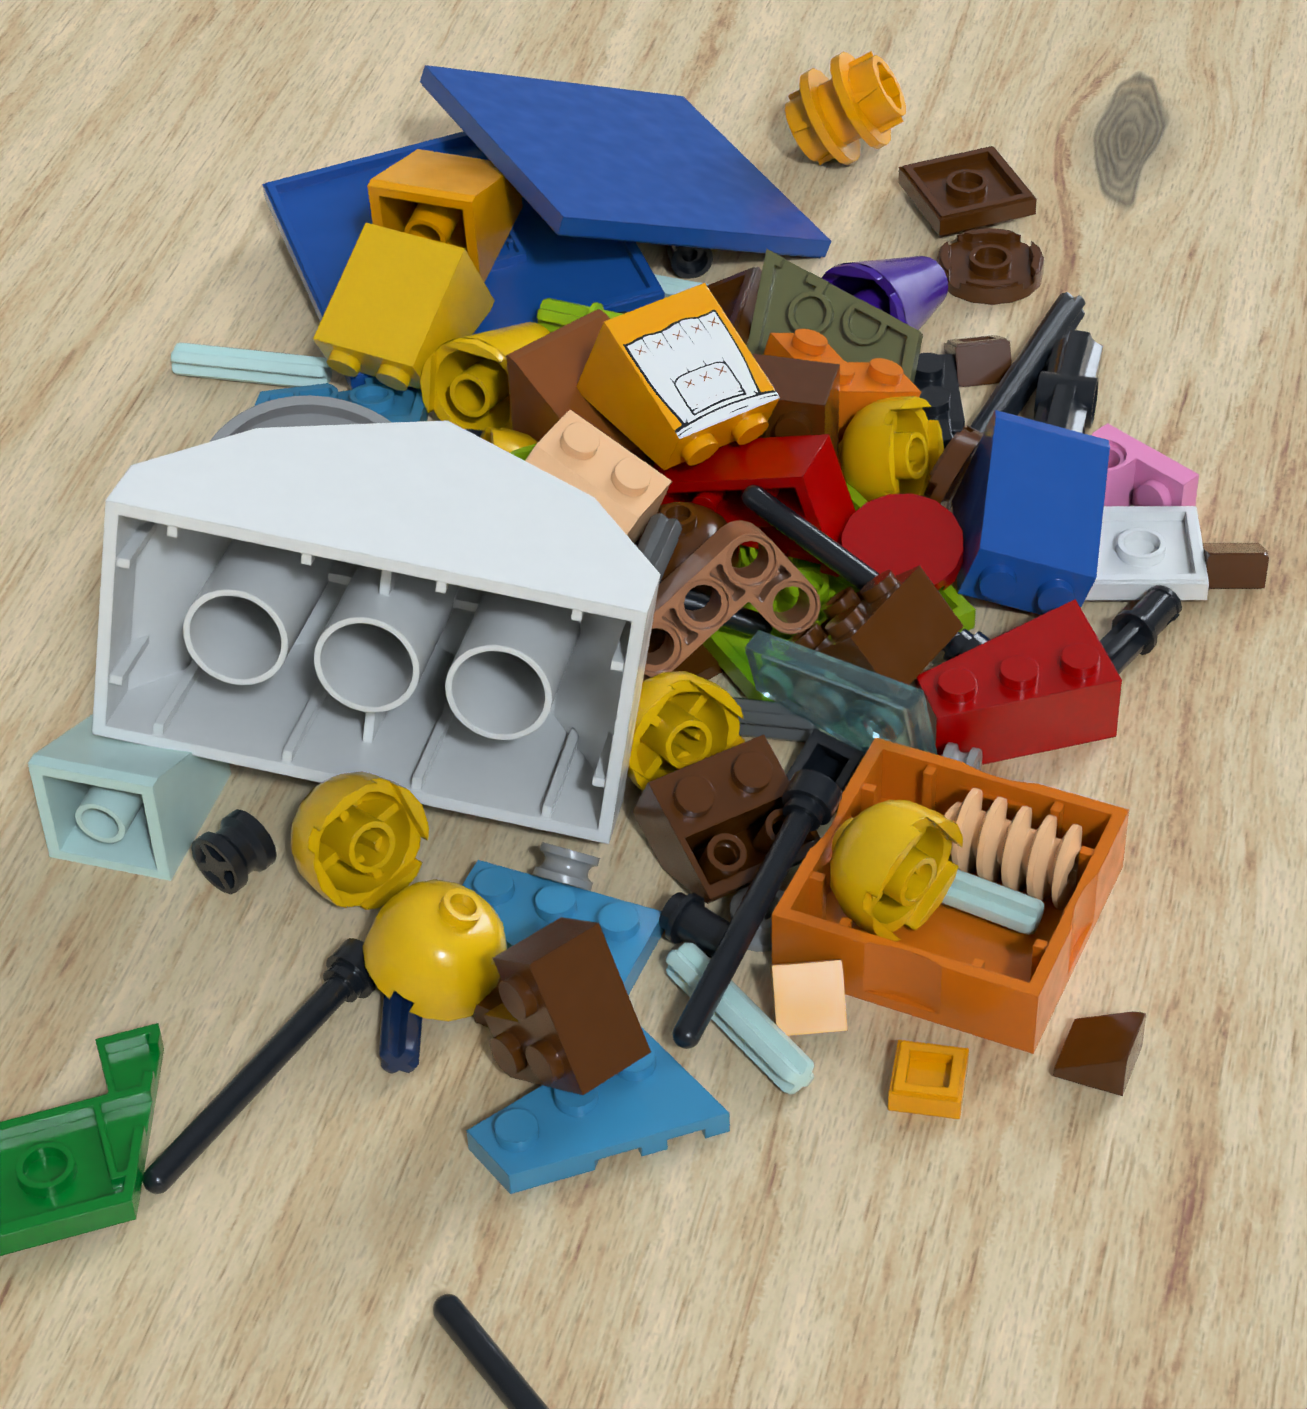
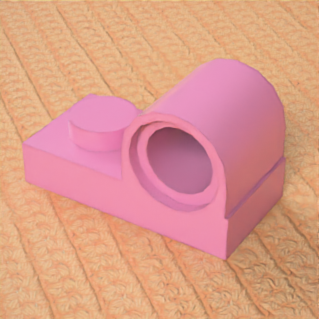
[1091,423,1199,506]

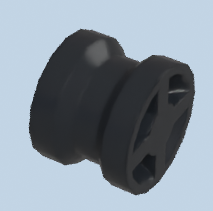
[191,809,277,894]

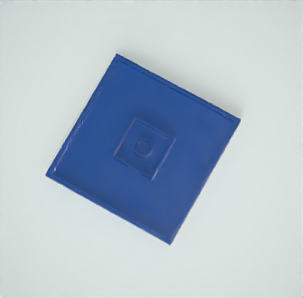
[420,65,831,258]
[262,131,665,390]

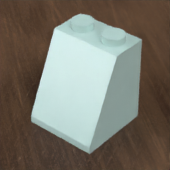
[28,714,231,881]

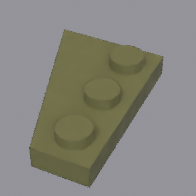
[747,248,923,384]

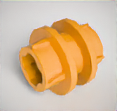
[785,51,906,165]

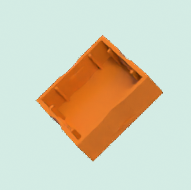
[772,737,1129,1054]

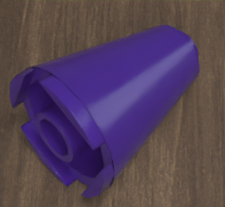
[822,256,948,330]

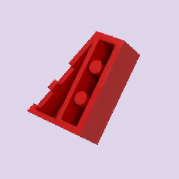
[653,434,856,577]
[913,599,1122,765]

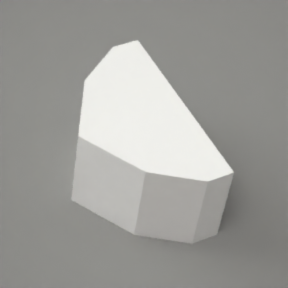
[92,420,661,844]

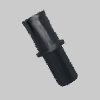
[1100,585,1182,674]

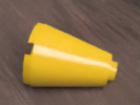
[420,322,551,430]

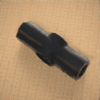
[1034,330,1103,434]

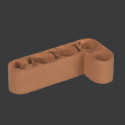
[643,520,821,681]

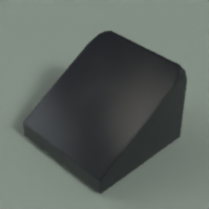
[786,728,866,813]

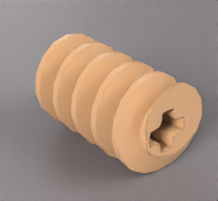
[944,788,1082,910]

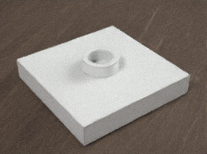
[1085,506,1209,600]

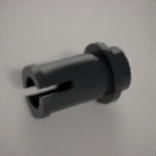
[659,892,730,958]

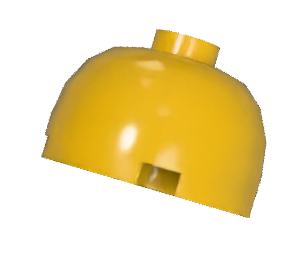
[838,396,944,501]
[627,671,745,792]
[290,771,429,910]
[830,800,963,941]
[362,879,507,1022]

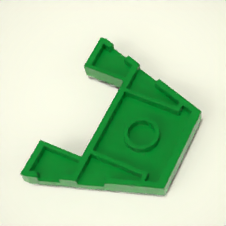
[0,1023,164,1256]

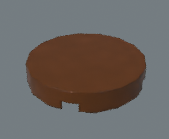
[937,228,1044,305]
[921,426,983,510]

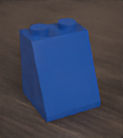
[952,410,1110,615]

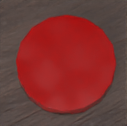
[841,493,963,590]

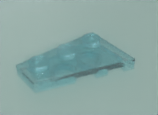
[745,630,937,755]

